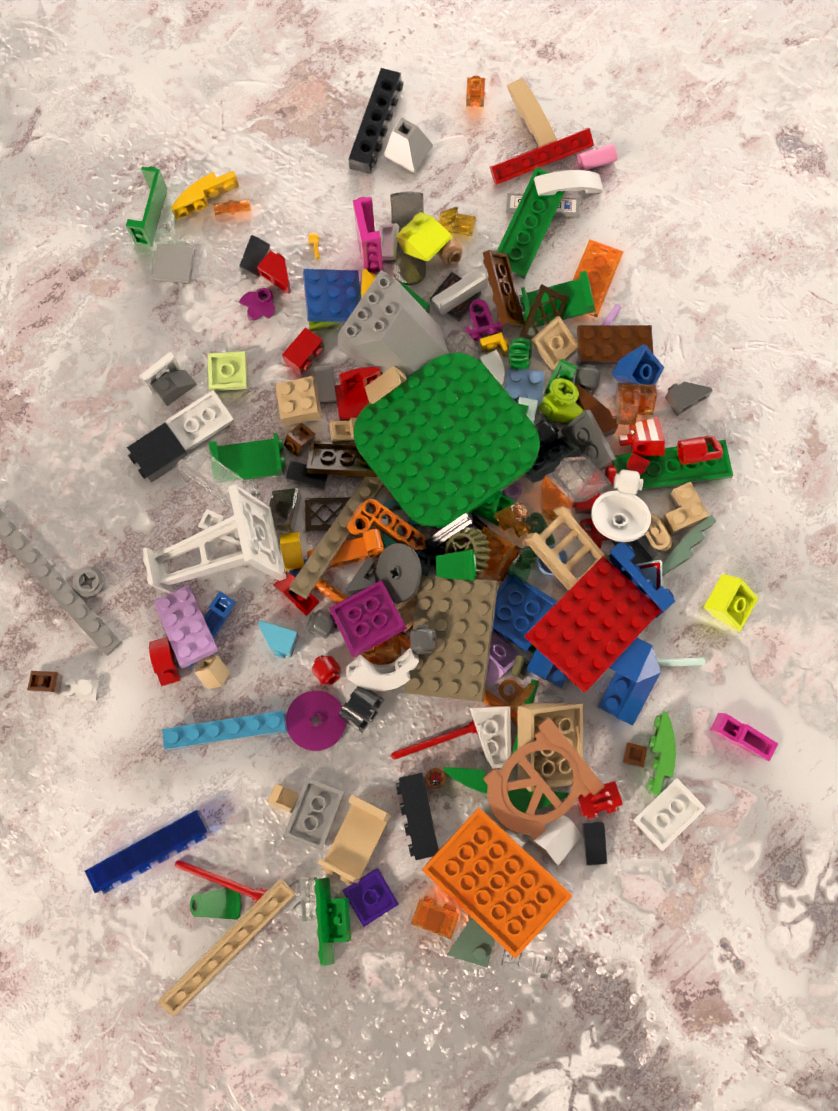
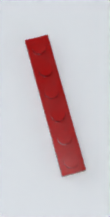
[489,128,594,185]

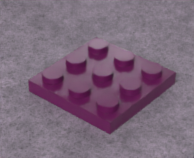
[329,580,407,658]

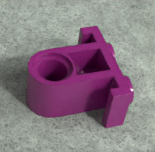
[465,299,504,342]

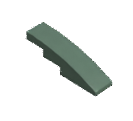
[662,515,716,576]

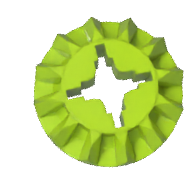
[549,378,579,406]

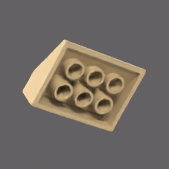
[518,703,583,792]

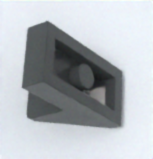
[346,557,376,595]

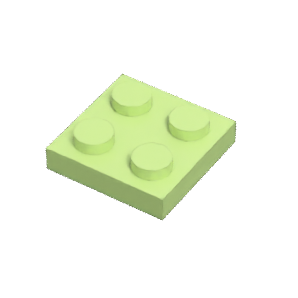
[208,351,247,391]

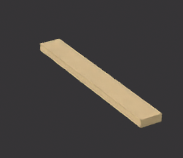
[158,878,296,1017]

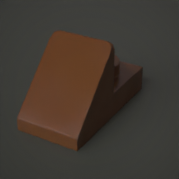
[27,671,63,695]

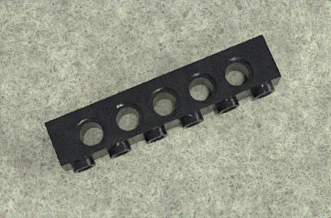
[348,68,404,174]

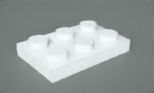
[165,390,235,452]
[632,778,706,851]

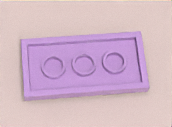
[153,584,219,669]

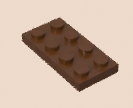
[483,250,525,327]
[577,325,654,364]

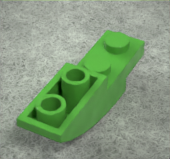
[647,711,676,796]

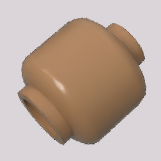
[437,237,463,265]

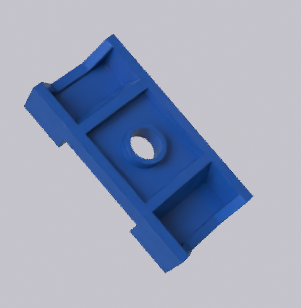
[608,542,675,618]

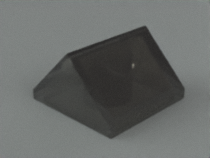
[269,488,302,533]

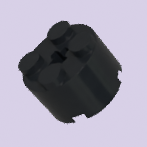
[339,686,385,733]

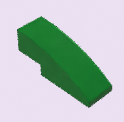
[444,767,488,794]

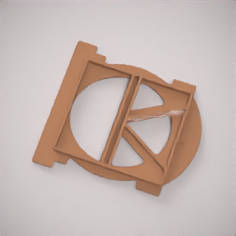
[483,717,605,840]

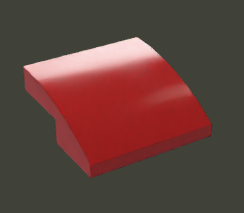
[339,367,381,395]

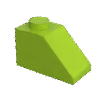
[538,390,584,424]

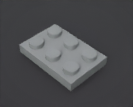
[284,777,345,851]

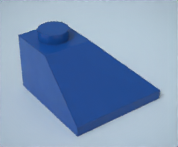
[611,345,664,398]

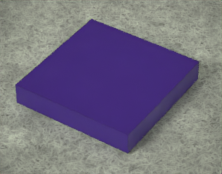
[342,868,399,927]

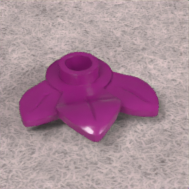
[239,288,275,320]

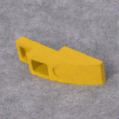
[171,171,239,219]

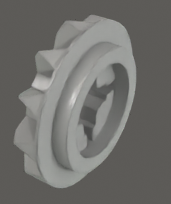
[72,566,105,598]

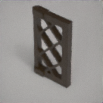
[519,284,569,342]
[304,497,362,531]

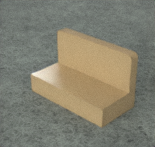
[365,366,407,404]

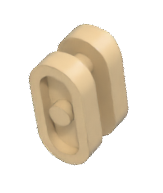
[645,513,674,552]

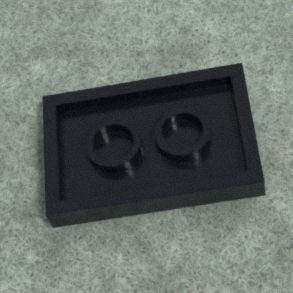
[524,436,582,483]

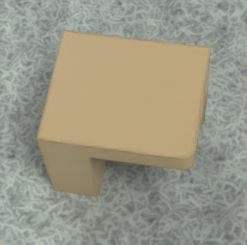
[194,655,230,689]
[267,783,299,813]

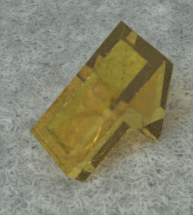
[438,207,476,236]

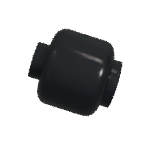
[535,419,560,447]

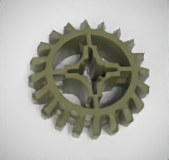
[443,527,491,578]

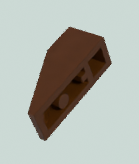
[575,384,618,437]

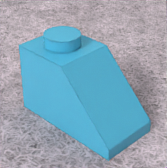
[258,620,299,659]

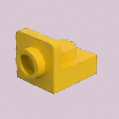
[479,332,509,357]

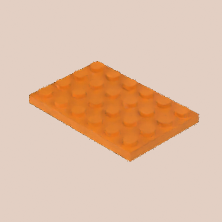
[422,807,573,959]

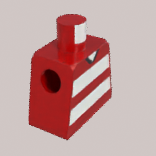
[619,417,665,455]

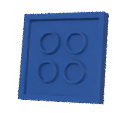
[303,269,362,322]
[493,572,558,652]

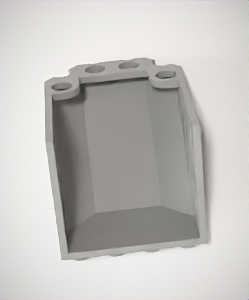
[337,270,448,378]

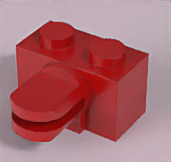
[576,781,623,819]

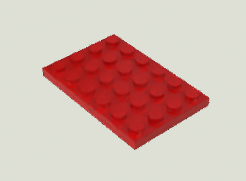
[524,556,662,693]

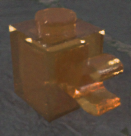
[466,76,485,108]
[494,499,531,538]

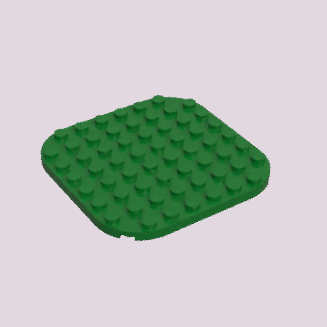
[354,353,540,528]

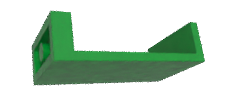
[126,166,167,246]
[519,270,596,328]
[209,433,286,484]

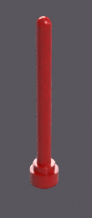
[391,719,478,760]
[175,860,268,903]

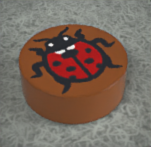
[425,768,446,789]

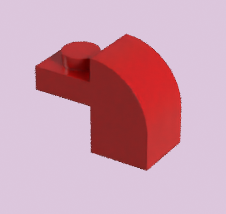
[149,637,181,686]

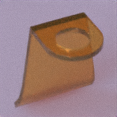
[499,679,535,709]

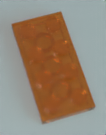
[573,239,624,317]

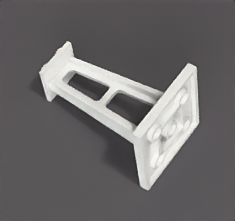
[143,484,286,594]

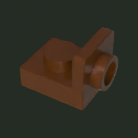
[284,423,316,456]

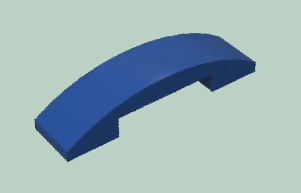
[174,591,236,668]

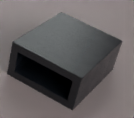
[127,422,190,483]

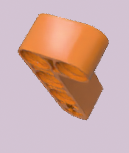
[347,499,426,551]
[307,529,384,569]

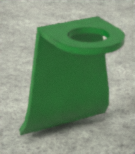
[436,549,476,581]
[190,887,241,920]

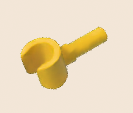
[308,233,320,259]

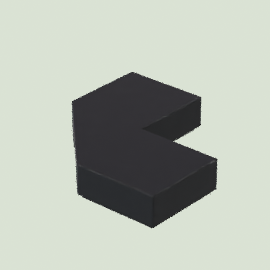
[415,546,445,576]

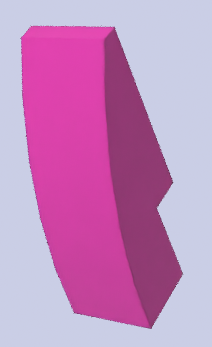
[710,713,778,761]

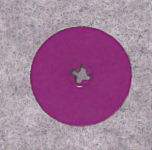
[286,691,346,751]

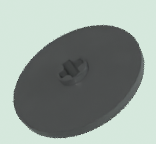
[375,543,421,603]

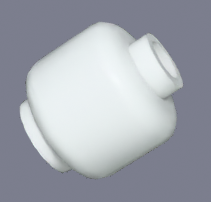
[614,470,643,495]

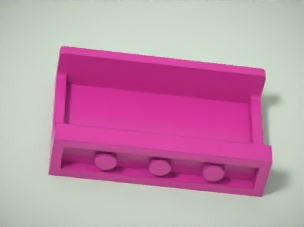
[353,197,383,275]

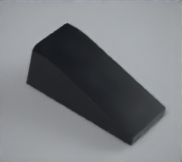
[286,460,328,490]
[582,822,607,865]

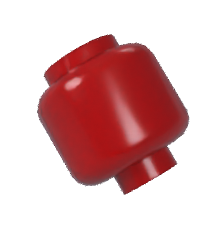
[312,655,341,685]

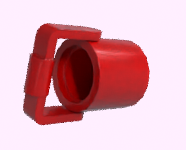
[677,435,723,465]

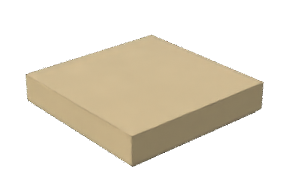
[530,316,578,370]

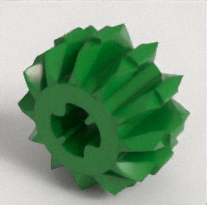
[509,338,532,370]

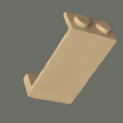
[318,795,392,885]

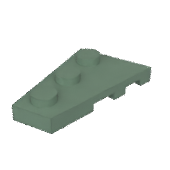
[447,917,495,968]

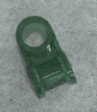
[524,512,555,546]
[507,546,538,584]

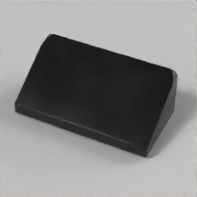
[239,235,270,277]

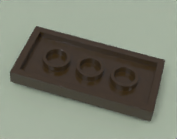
[307,441,377,477]

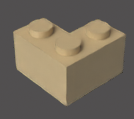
[662,482,709,536]

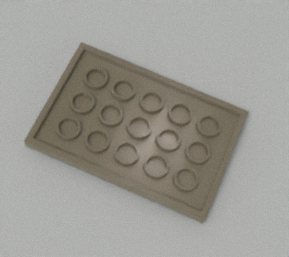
[404,575,498,702]

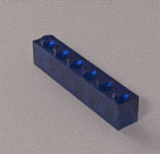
[85,810,211,895]

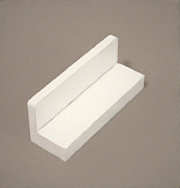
[432,270,488,315]

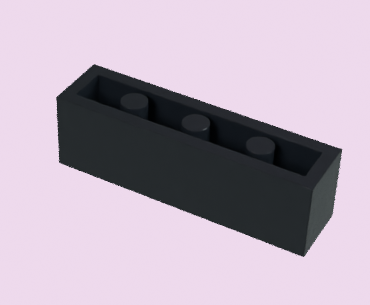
[395,773,439,860]

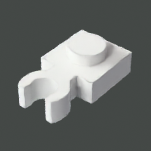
[63,679,100,701]

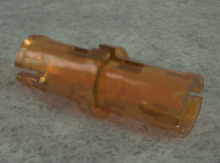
[213,199,251,216]

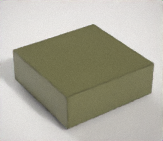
[510,655,529,680]

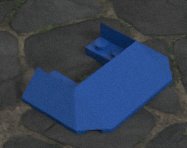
[526,637,661,726]

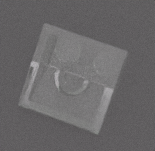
[552,456,611,502]

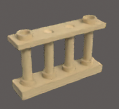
[524,506,612,591]

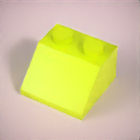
[396,212,452,262]
[704,574,759,631]

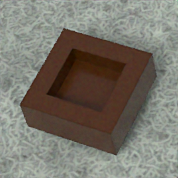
[622,742,648,768]

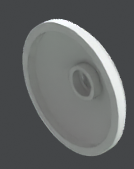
[591,491,651,542]

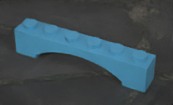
[162,710,288,751]

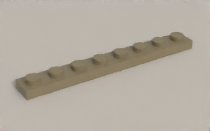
[289,477,384,599]

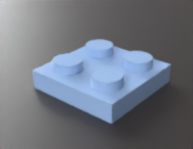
[505,368,545,409]

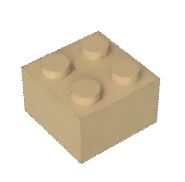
[276,376,323,426]

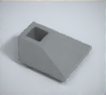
[384,118,433,174]

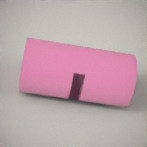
[577,143,617,171]

